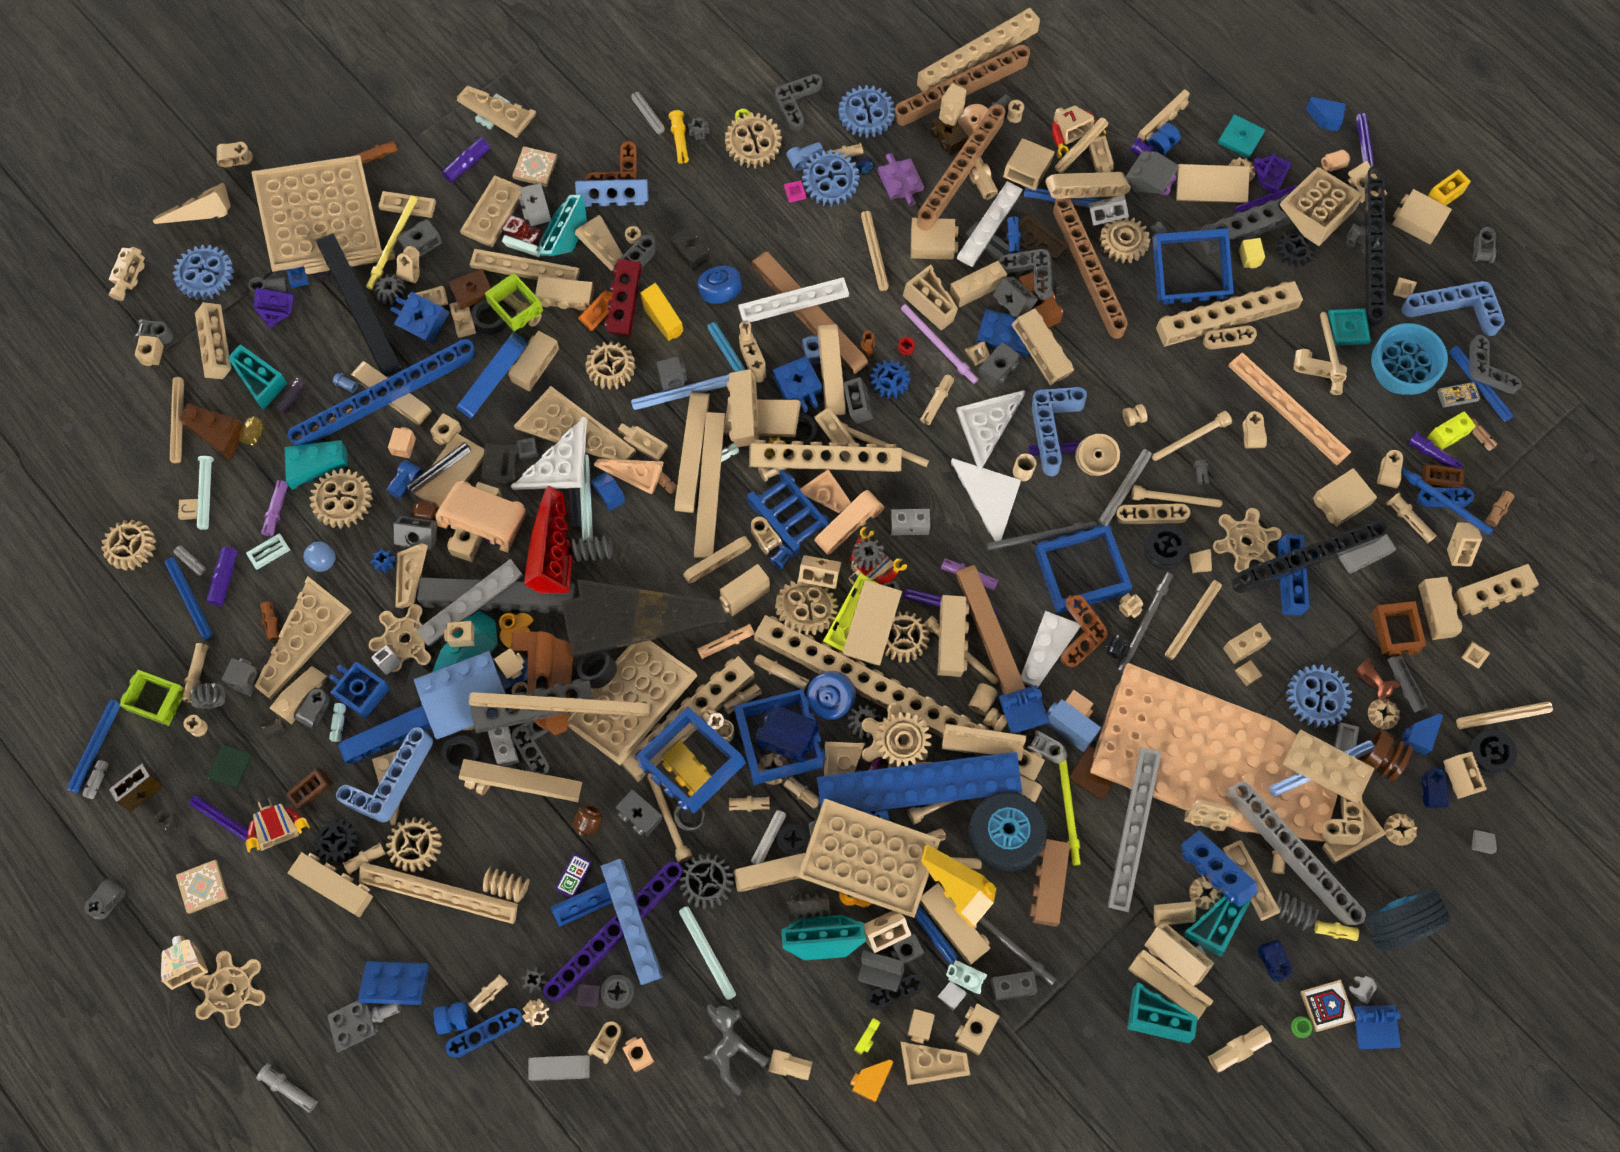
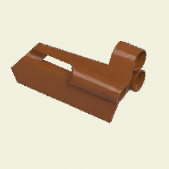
[511,631,574,736]

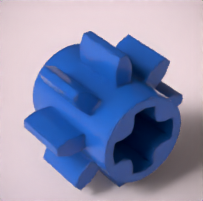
[371,548,396,574]

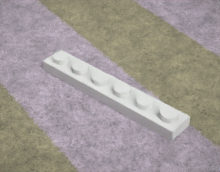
[957,181,1022,267]
[738,277,849,324]

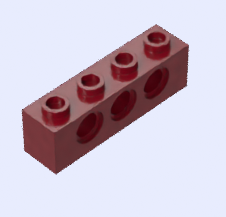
[604,259,642,337]

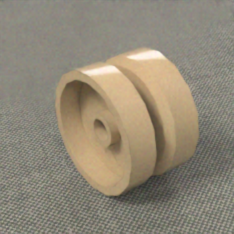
[1075,434,1120,476]

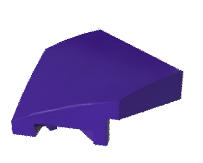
[1253,153,1292,193]
[254,287,294,329]

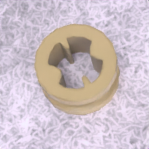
[625,226,642,244]

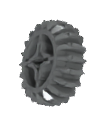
[679,853,734,909]

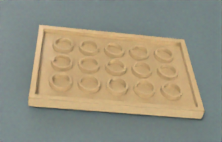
[568,634,698,766]
[797,798,941,918]

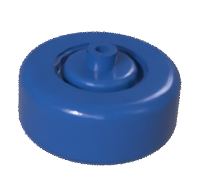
[698,266,743,304]
[807,671,856,720]

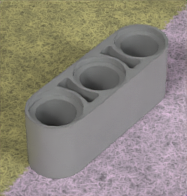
[1339,534,1396,574]
[528,1056,590,1081]

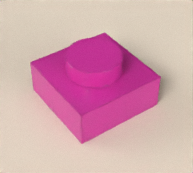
[784,180,806,203]

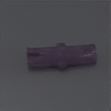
[275,378,306,415]

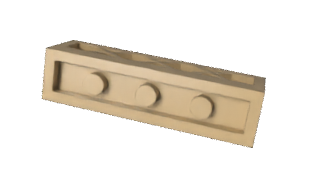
[942,724,1026,761]
[1128,950,1213,1020]

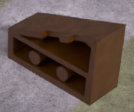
[180,404,245,461]

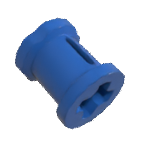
[769,545,794,570]

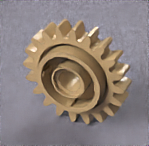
[1100,217,1150,263]
[875,711,931,767]

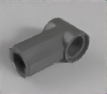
[248,277,289,297]

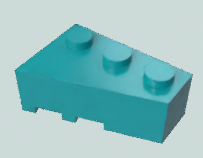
[228,344,288,410]
[285,440,348,490]
[1184,896,1251,958]
[1127,982,1197,1043]

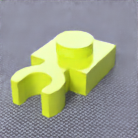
[854,1018,880,1055]

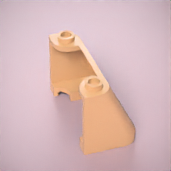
[436,481,526,553]

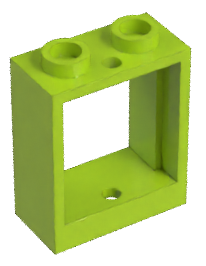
[485,273,543,331]
[120,670,184,726]

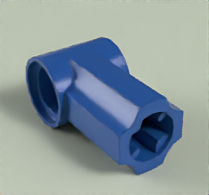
[387,460,423,499]

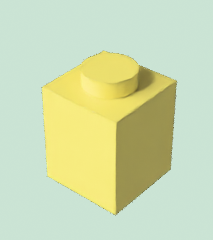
[1239,238,1265,268]

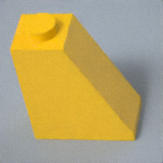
[640,283,683,341]

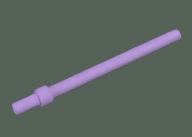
[901,304,979,384]

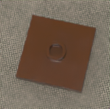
[449,269,491,310]
[1069,746,1114,801]

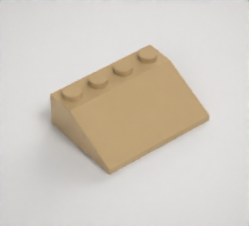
[1280,167,1363,246]

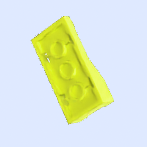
[823,574,879,660]

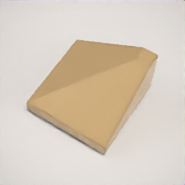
[1393,277,1417,299]
[965,341,990,366]
[1189,549,1212,573]
[1461,641,1490,669]
[1235,660,1262,686]

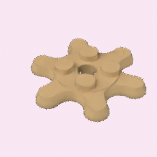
[1213,508,1282,573]
[369,604,431,672]
[862,702,928,768]
[191,951,266,1028]

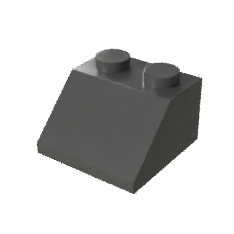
[1126,151,1179,194]

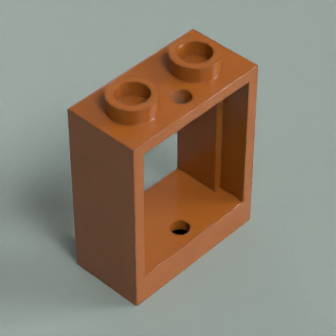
[1372,601,1426,657]

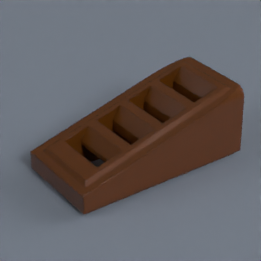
[1421,464,1464,488]
[286,769,333,810]

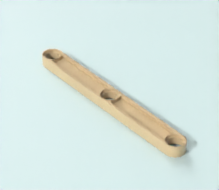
[469,693,650,716]

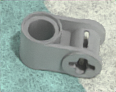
[1027,731,1067,763]

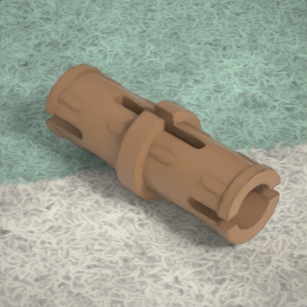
[1485,491,1514,527]

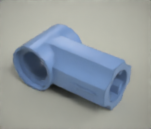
[786,142,823,171]

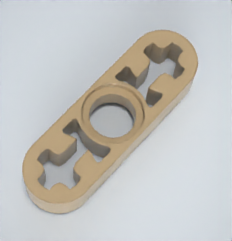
[1203,326,1257,349]

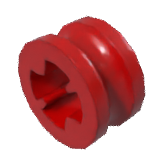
[898,337,915,356]

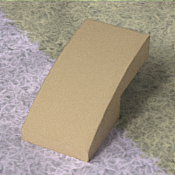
[450,302,476,338]

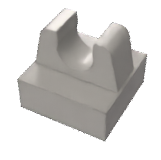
[1349,976,1377,1005]

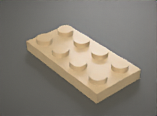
[1282,730,1375,804]

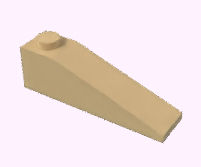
[153,183,231,224]

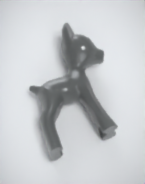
[704,1004,770,1097]

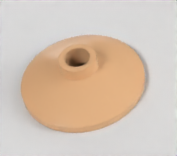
[958,104,989,138]

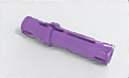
[261,480,289,537]
[941,558,998,591]

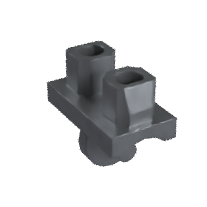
[1346,224,1379,254]

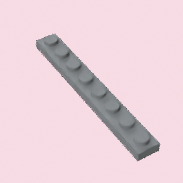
[1107,747,1161,912]

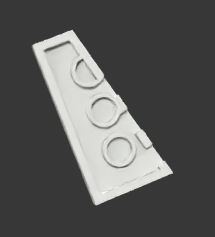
[1021,611,1080,688]

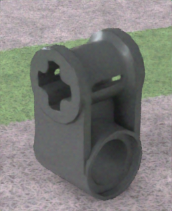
[1472,227,1496,264]
[134,319,174,344]
[295,689,330,729]
[84,878,126,920]

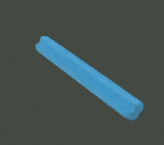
[707,322,746,372]

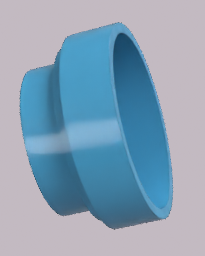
[1371,323,1448,395]

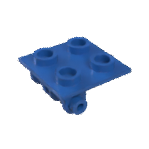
[999,685,1049,734]
[1353,1005,1401,1049]

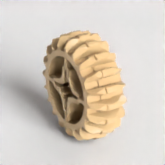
[585,341,636,390]
[101,519,156,571]
[884,611,930,663]
[386,817,442,872]

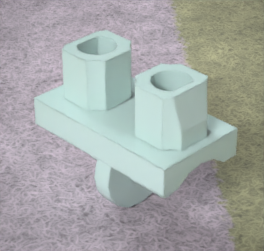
[946,960,987,994]

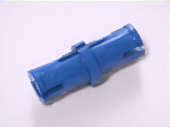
[1007,217,1021,254]

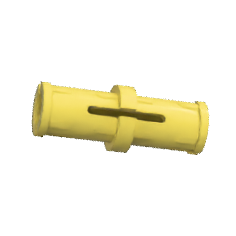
[1314,920,1359,941]

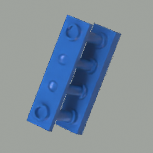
[747,469,830,557]

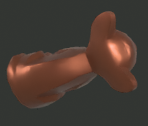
[1355,659,1400,701]

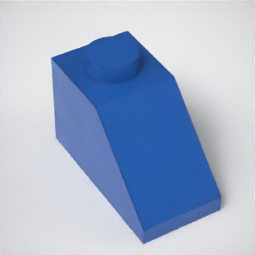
[1306,97,1346,131]
[590,472,625,511]
[1402,714,1443,755]

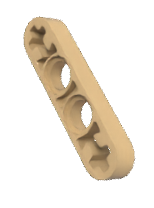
[1115,504,1190,524]
[683,536,751,583]

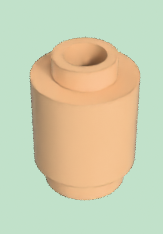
[1321,150,1350,172]

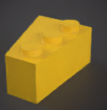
[662,741,712,797]

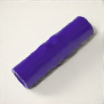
[442,137,490,183]
[206,547,238,606]

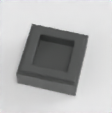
[516,437,539,460]

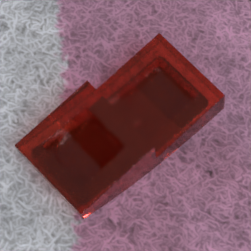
[502,216,544,245]

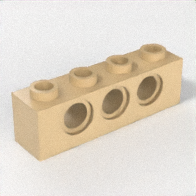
[195,302,231,379]
[447,482,502,562]
[1453,564,1539,615]

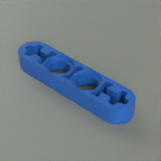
[446,1008,523,1058]

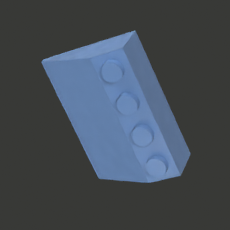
[414,651,512,740]

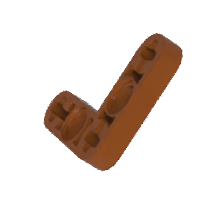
[585,141,637,191]
[1060,595,1108,667]

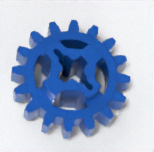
[870,359,910,399]

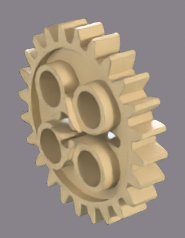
[725,112,782,168]
[309,469,373,529]
[775,581,838,635]

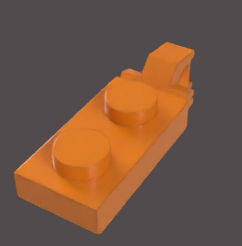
[578,290,613,331]

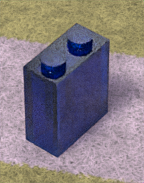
[756,704,819,763]

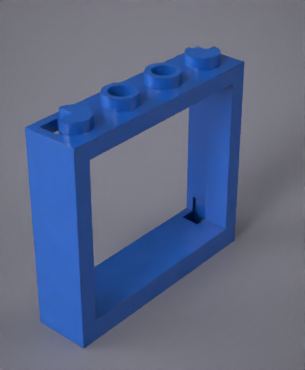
[1152,229,1234,305]
[1035,525,1132,614]
[734,689,826,785]
[636,707,746,814]

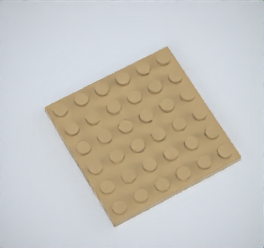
[251,155,382,272]

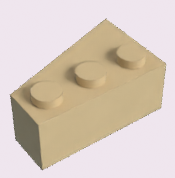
[903,265,958,331]

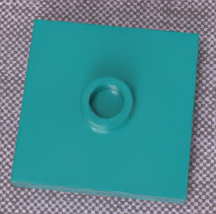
[1218,114,1265,159]
[1328,309,1371,345]

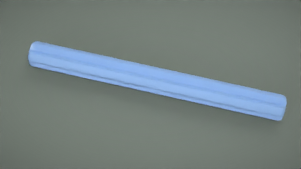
[631,374,729,410]
[1269,741,1375,797]

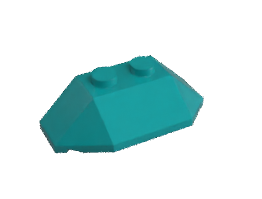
[539,195,587,256]
[433,611,498,672]
[781,915,866,960]

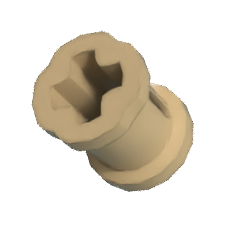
[1007,100,1024,123]
[699,707,724,730]
[184,715,208,737]

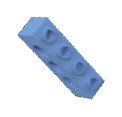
[575,179,649,207]

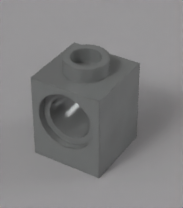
[890,934,924,965]

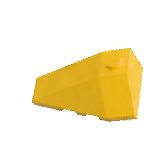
[921,845,996,927]

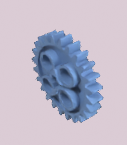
[839,85,895,138]
[802,149,860,207]
[173,245,234,300]
[1286,664,1352,728]

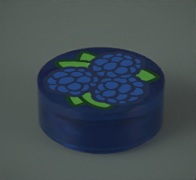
[857,157,875,175]

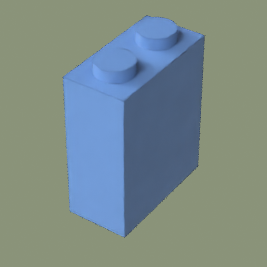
[1045,699,1101,753]

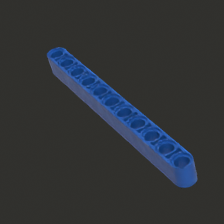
[287,339,477,446]
[338,659,544,764]

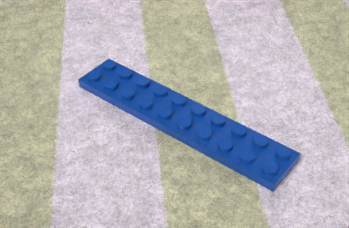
[817,752,1022,812]

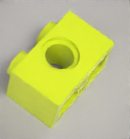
[1427,411,1476,450]

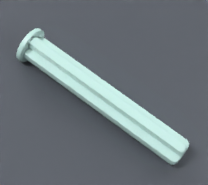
[197,456,214,530]

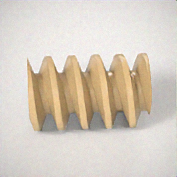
[483,867,529,903]

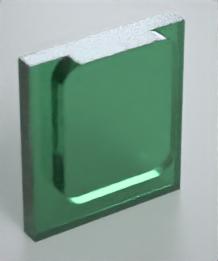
[207,745,252,788]

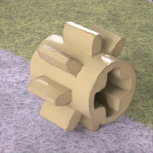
[1119,593,1143,618]
[522,999,549,1027]

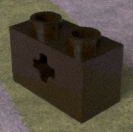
[930,116,968,156]
[109,764,163,812]

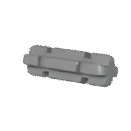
[173,546,206,575]
[82,760,109,799]

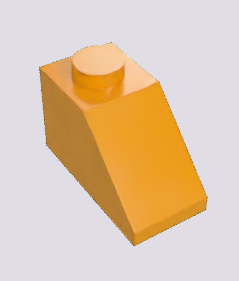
[850,1060,893,1102]

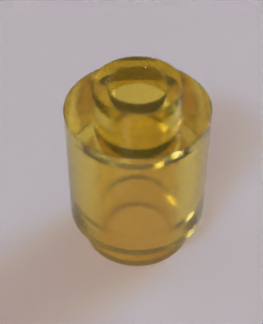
[239,417,264,446]

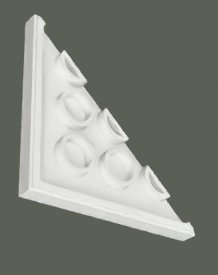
[956,390,1025,470]
[511,417,587,490]
[951,458,1021,541]

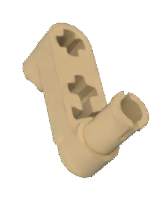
[739,321,766,383]
[1293,349,1347,395]

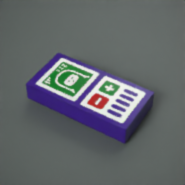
[555,853,593,898]

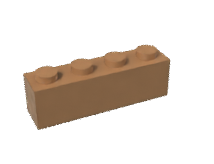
[1030,839,1070,927]

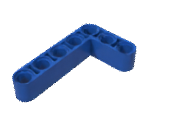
[456,332,528,419]

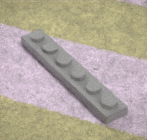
[416,559,523,646]

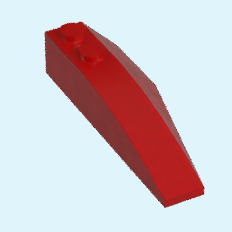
[524,486,572,593]

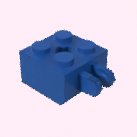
[390,292,450,344]
[773,356,822,413]
[328,662,390,719]

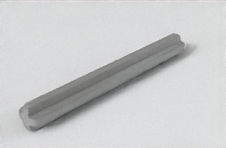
[1098,449,1152,527]

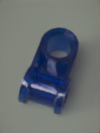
[1421,768,1449,808]
[1258,939,1292,982]

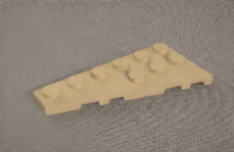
[514,386,636,460]
[255,576,352,700]

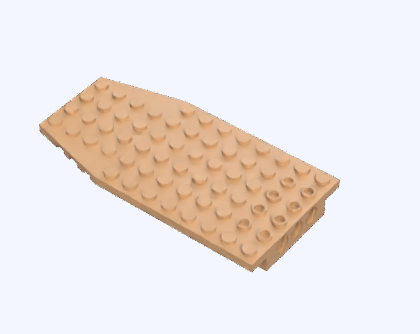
[1090,663,1338,843]

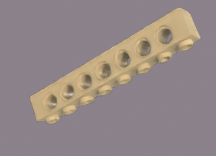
[917,8,1040,91]
[1156,281,1303,347]
[749,440,902,472]
[622,656,755,782]

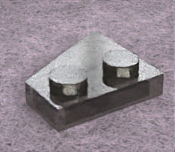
[400,661,429,711]

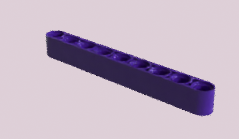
[544,862,683,1002]

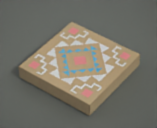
[512,146,558,187]
[176,860,228,914]

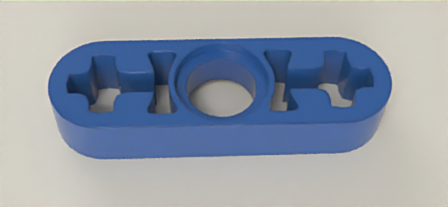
[1416,488,1474,507]

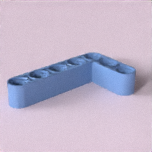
[1401,281,1505,336]
[1032,387,1087,476]
[336,727,433,822]

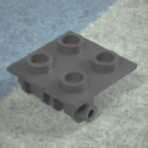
[327,1000,379,1053]

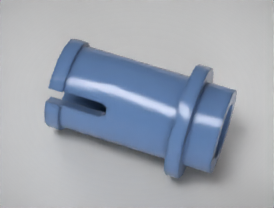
[333,373,358,393]

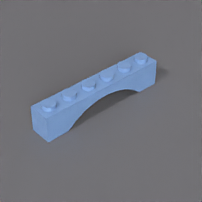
[601,859,663,985]

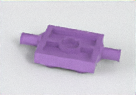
[878,153,924,206]

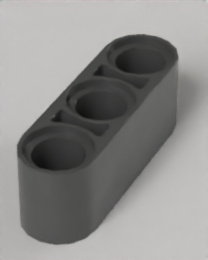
[616,235,656,282]

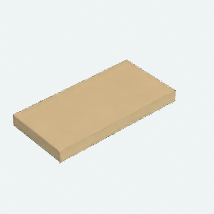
[1176,164,1250,203]
[460,175,523,247]
[724,400,801,437]
[414,433,488,507]
[842,580,902,666]

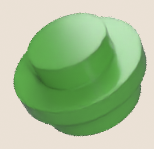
[1291,1017,1313,1038]

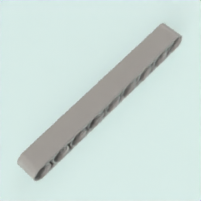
[1227,782,1366,926]

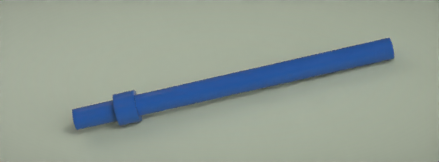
[1401,466,1493,535]

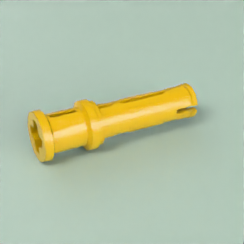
[669,110,689,164]

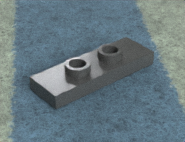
[1387,656,1428,713]

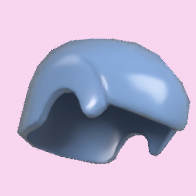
[303,542,336,572]

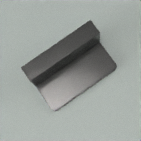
[858,950,904,992]

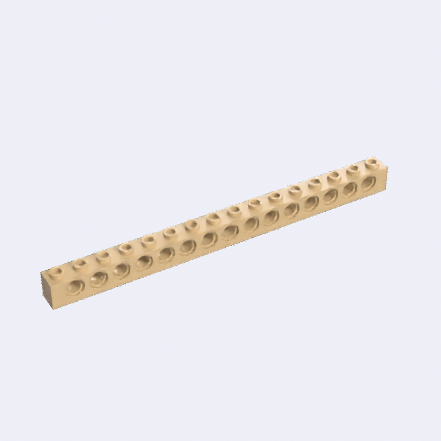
[754,615,1045,781]

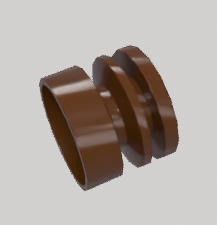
[1361,729,1414,782]

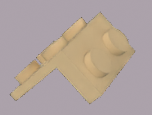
[1184,800,1236,831]

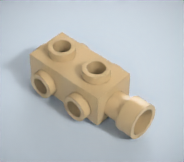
[109,247,145,301]

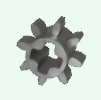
[688,117,709,140]
[521,967,548,994]

